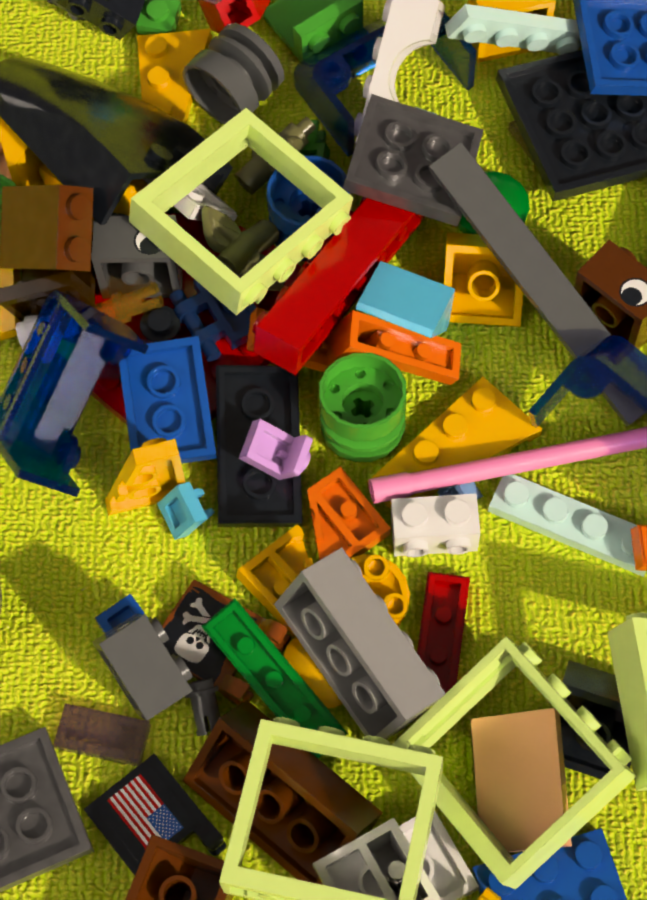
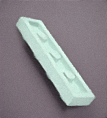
[445,4,581,55]
[488,474,646,577]

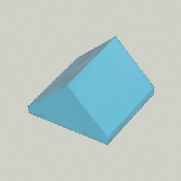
[355,261,455,338]

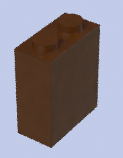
[0,184,94,272]

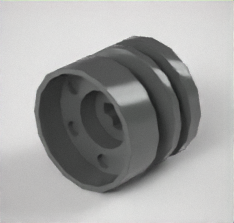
[182,23,285,124]

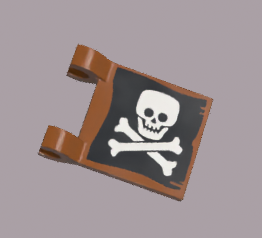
[162,580,291,706]

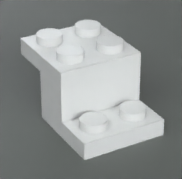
[313,810,479,900]

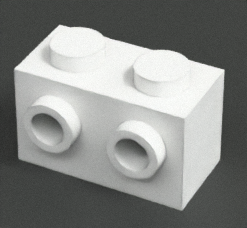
[391,493,480,557]

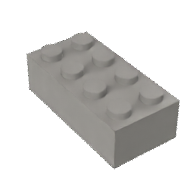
[274,547,446,740]

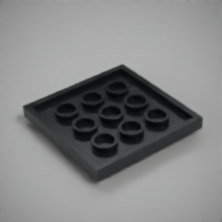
[496,50,647,201]

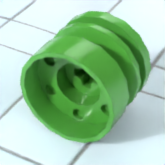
[319,353,406,462]

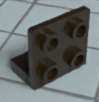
[0,235,95,321]

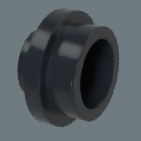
[140,305,181,343]

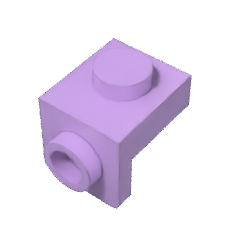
[239,419,313,480]

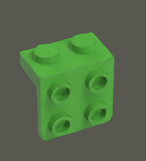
[263,0,363,64]

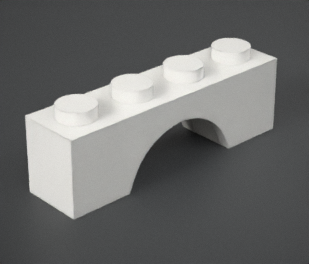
[353,0,446,143]

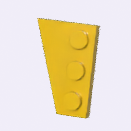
[105,438,186,516]

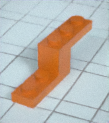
[246,307,461,385]

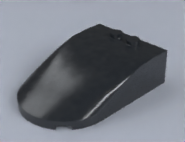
[0,58,233,225]

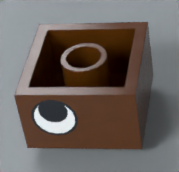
[574,240,647,358]

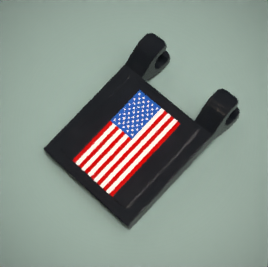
[84,754,227,875]

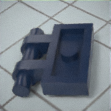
[169,279,257,362]

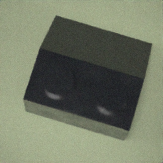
[560,660,631,779]

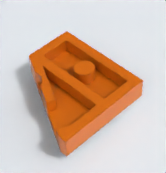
[307,466,391,560]

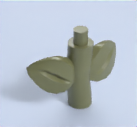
[234,117,316,195]
[201,206,285,291]

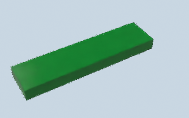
[201,598,348,759]

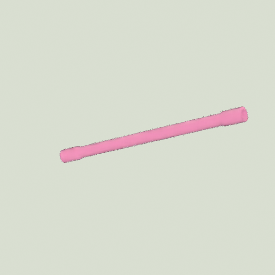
[369,427,647,504]

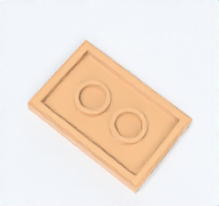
[471,708,572,853]

